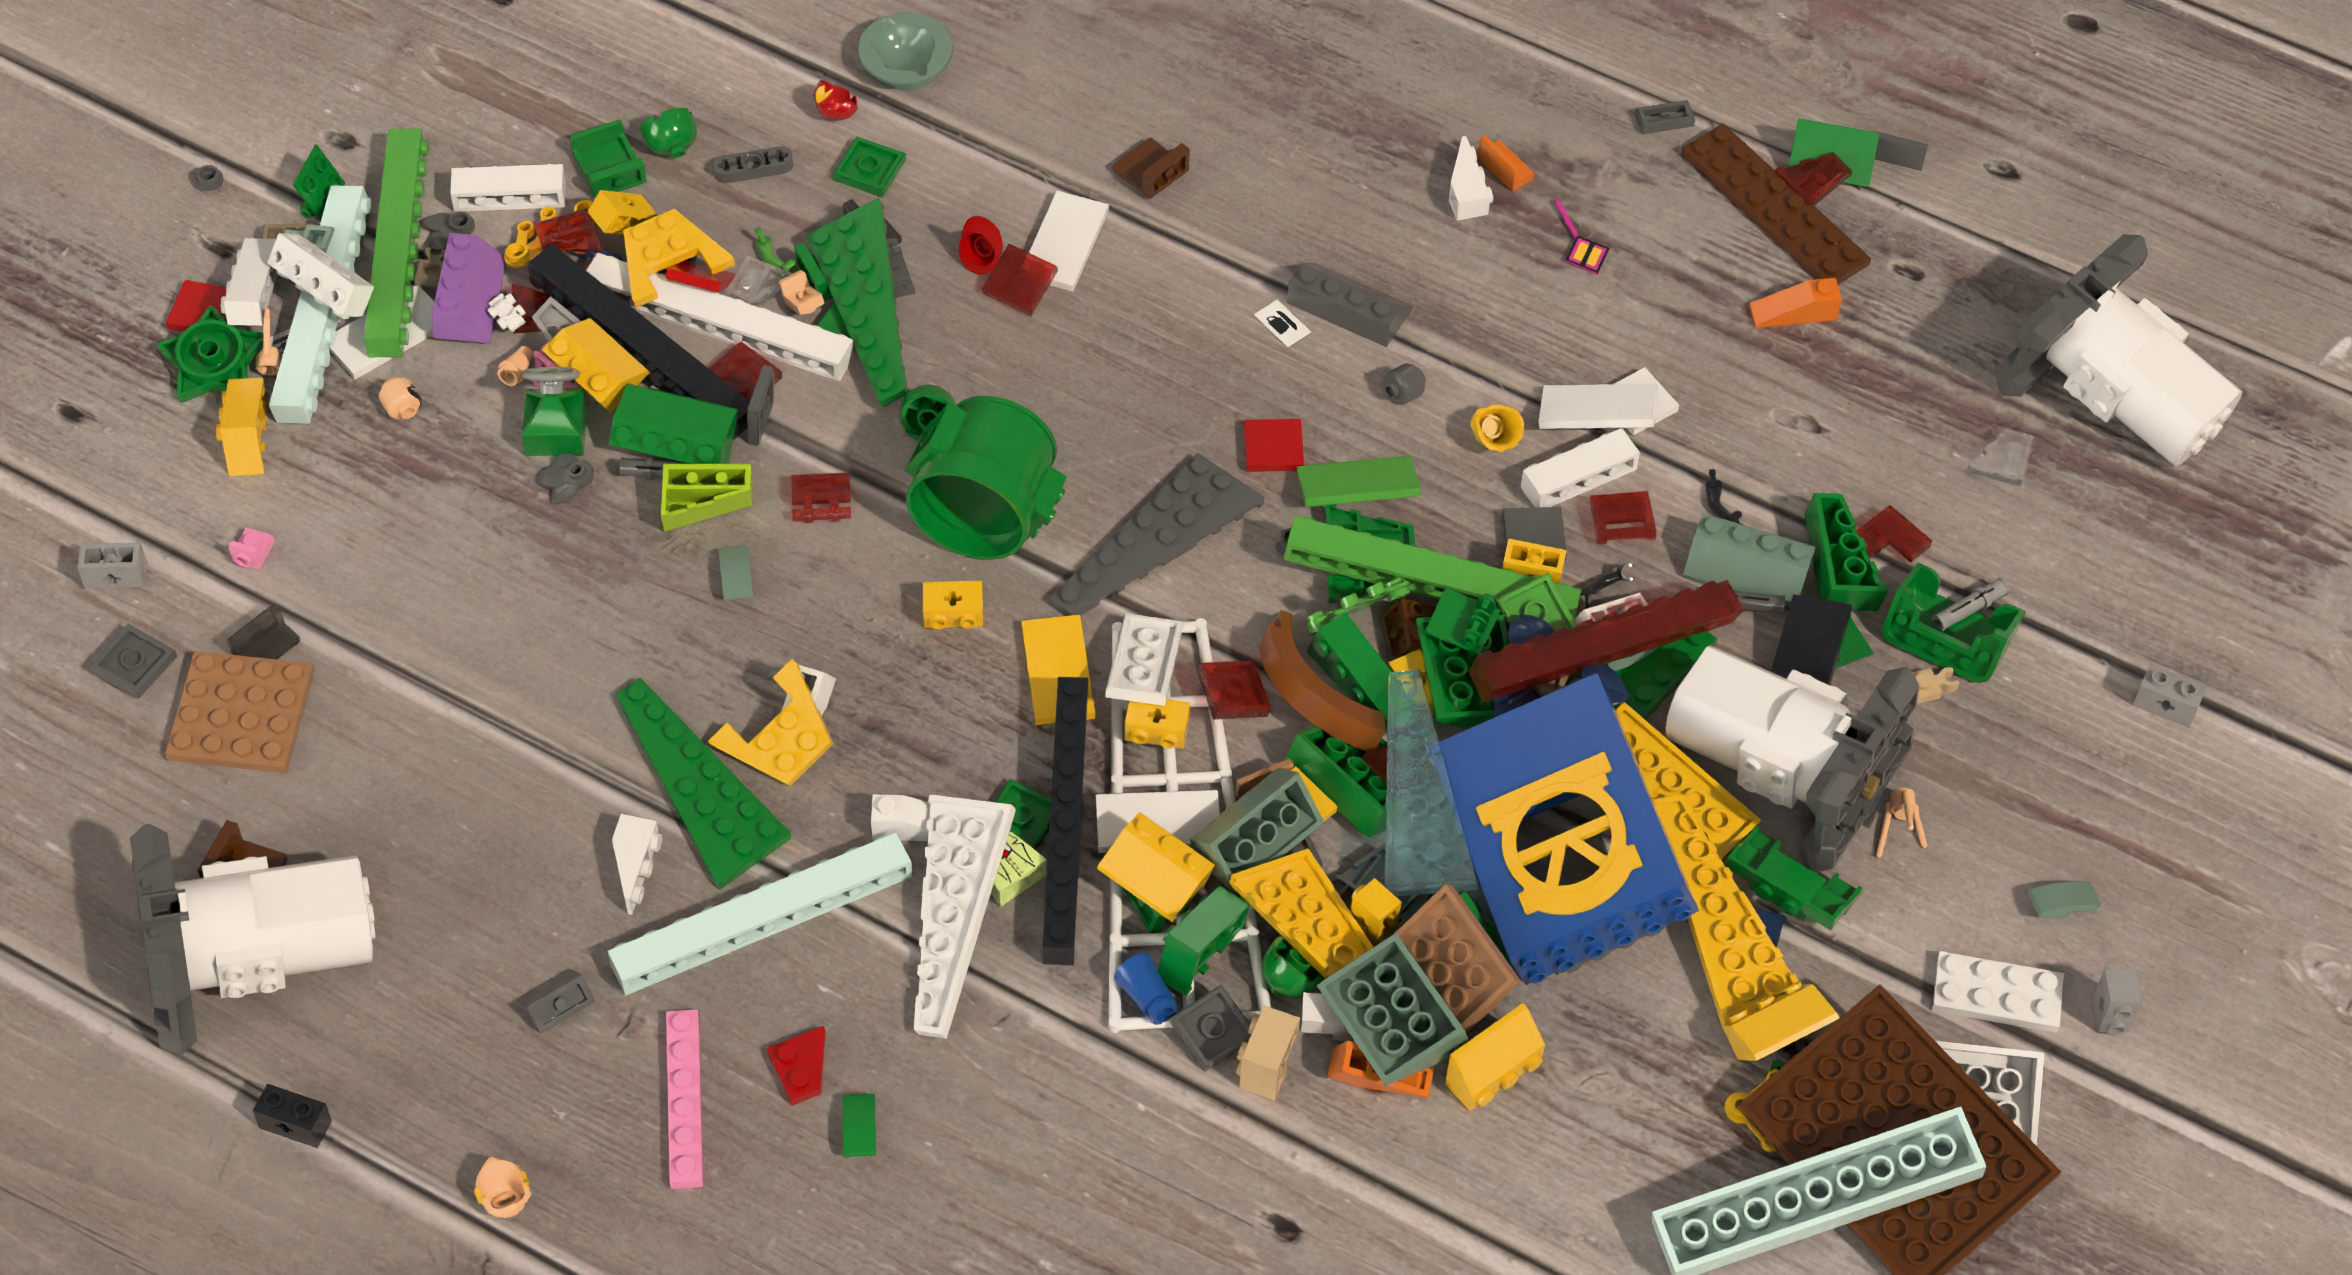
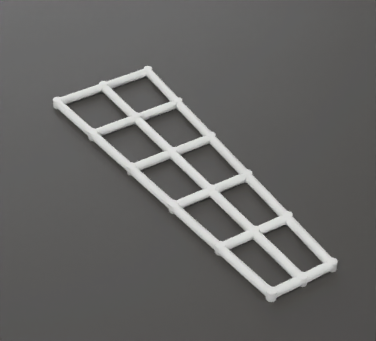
[1109,618,1271,1033]

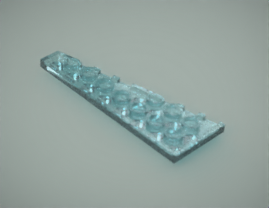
[1385,670,1478,896]

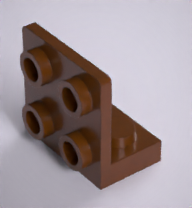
[1113,138,1190,199]
[1380,597,1437,661]
[197,820,288,878]

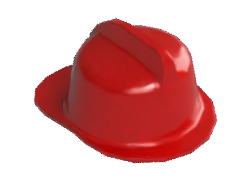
[958,216,1003,275]

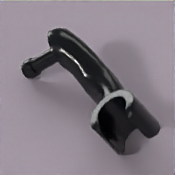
[1705,469,1743,525]
[1580,563,1635,609]

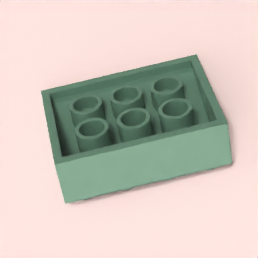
[1317,933,1469,1086]

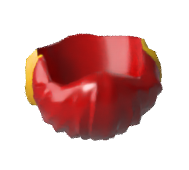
[813,80,858,121]

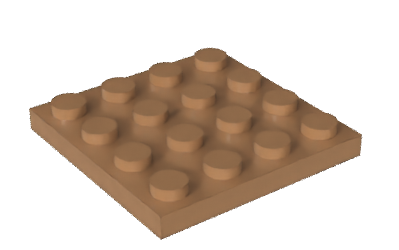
[165,651,315,774]
[1394,884,1521,1033]

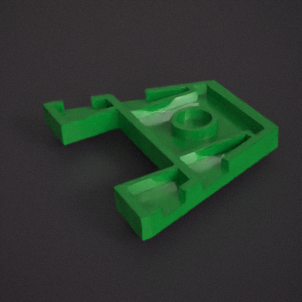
[1325,504,1415,603]

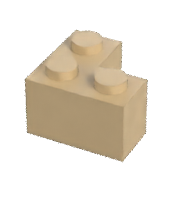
[1236,1005,1300,1101]

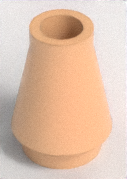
[497,346,534,386]

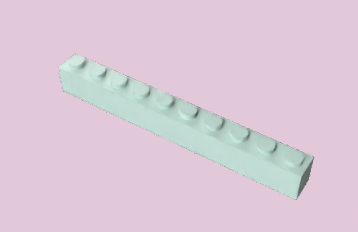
[269,186,372,424]
[608,833,912,996]

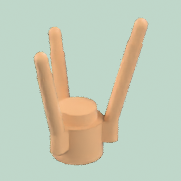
[255,308,283,376]
[1876,788,1927,858]

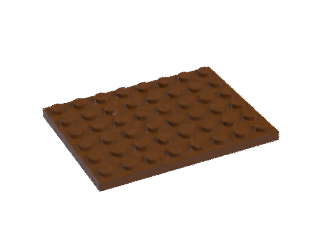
[1737,984,2061,1275]

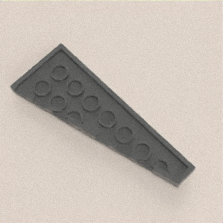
[1049,453,1264,616]

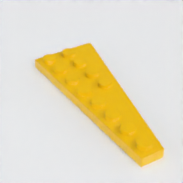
[1653,794,1799,1026]
[1229,848,1374,979]

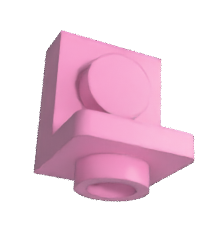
[228,528,275,569]

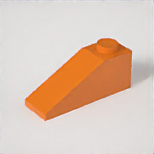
[1749,278,1842,328]
[1327,1040,1434,1099]

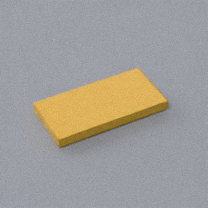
[1021,615,1095,725]

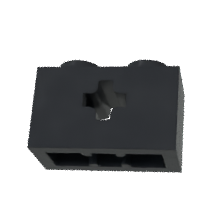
[252,1083,332,1148]

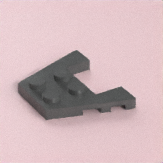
[1329,844,1436,938]

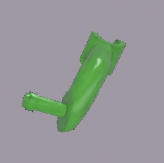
[755,227,800,278]

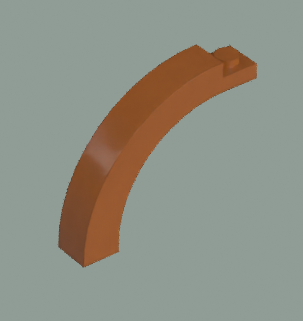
[1259,610,1385,754]

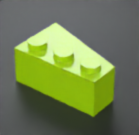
[661,464,754,532]

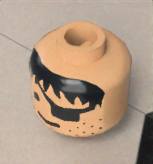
[379,377,422,420]

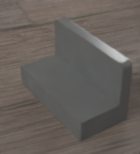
[1875,131,1928,171]
[517,969,596,1034]

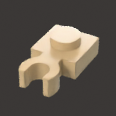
[1912,667,1960,704]

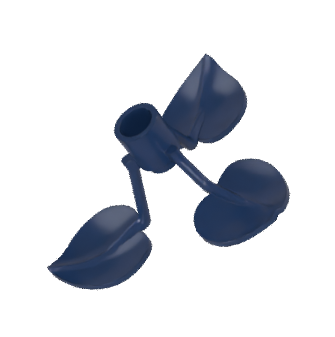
[1494,615,1629,717]

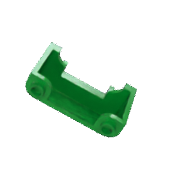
[1882,562,2026,683]

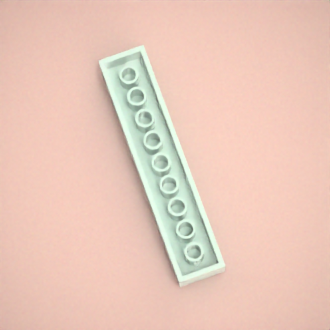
[1652,1107,1986,1275]

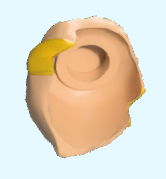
[474,1157,532,1219]

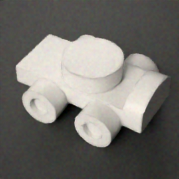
[487,293,526,332]

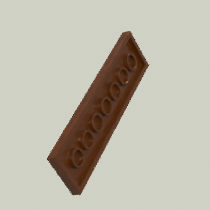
[1681,123,1871,285]

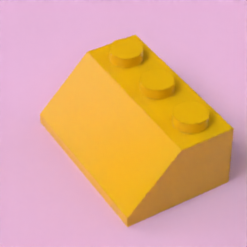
[542,318,650,414]
[1097,812,1215,922]
[1722,981,1839,1061]
[1445,1003,1545,1111]

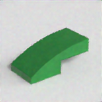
[843,1093,876,1157]

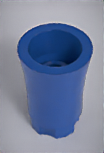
[1114,953,1178,1025]

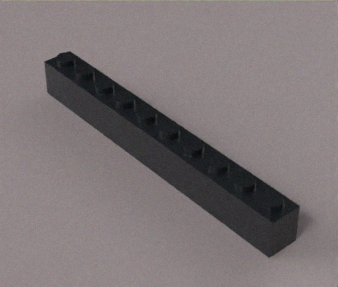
[528,244,750,440]
[1043,677,1088,966]

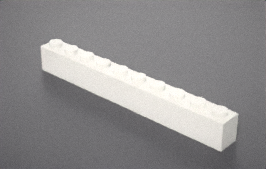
[586,253,854,382]

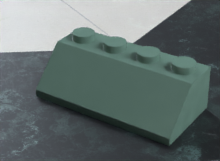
[1682,513,1816,610]
[1189,768,1324,894]

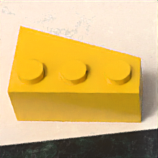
[216,378,267,476]

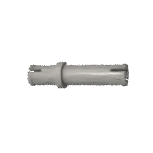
[1931,578,2010,632]

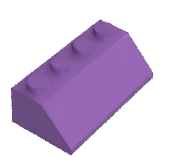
[432,233,506,343]

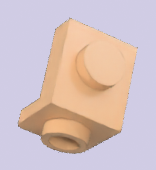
[779,270,825,316]

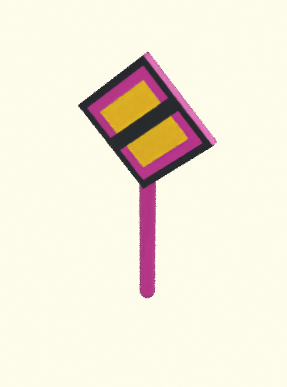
[1554,199,1610,275]

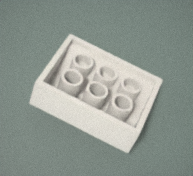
[1936,1041,2044,1146]

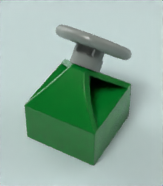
[522,367,588,456]

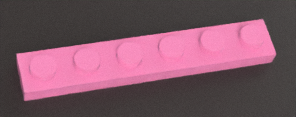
[666,1009,703,1189]

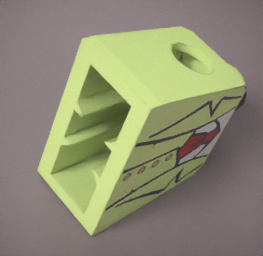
[991,832,1047,907]

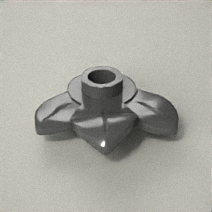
[423,211,475,251]
[537,453,594,504]

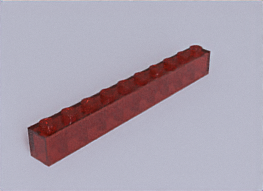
[1468,580,1744,703]

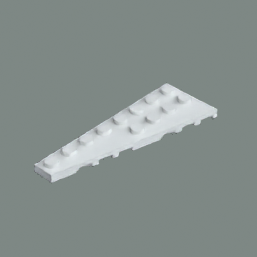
[914,795,1016,1039]

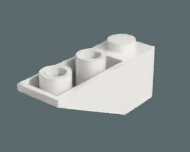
[1449,136,1493,221]
[612,814,662,915]

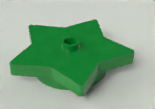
[157,306,263,403]

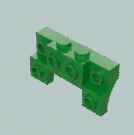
[1725,825,1863,930]

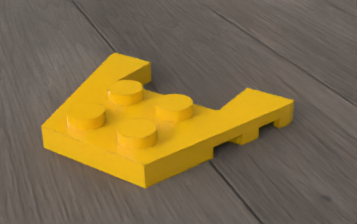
[623,209,735,308]
[708,659,834,786]

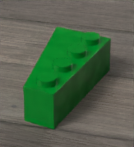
[1306,612,1417,734]

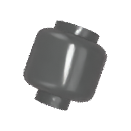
[1383,363,1426,405]

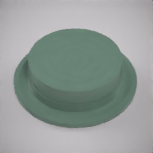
[858,12,953,90]

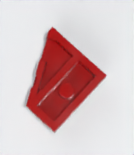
[767,1026,826,1106]

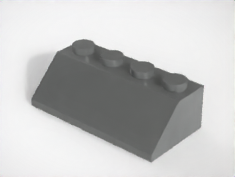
[1287,262,1413,347]

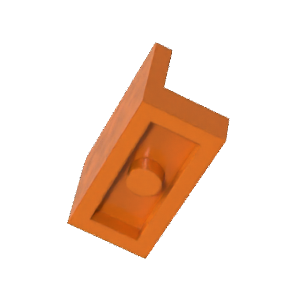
[1478,135,1534,192]

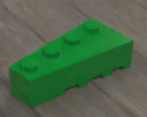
[1804,493,1888,611]

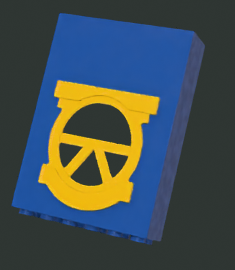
[1428,673,1699,985]

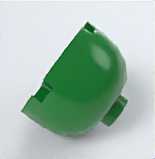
[640,108,697,158]
[900,384,955,441]
[1262,936,1325,998]

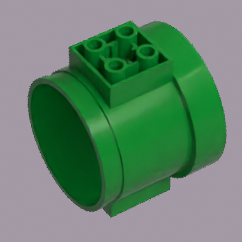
[904,396,1067,560]

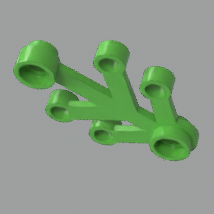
[1306,578,1411,636]

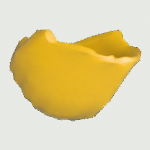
[1470,404,1524,452]

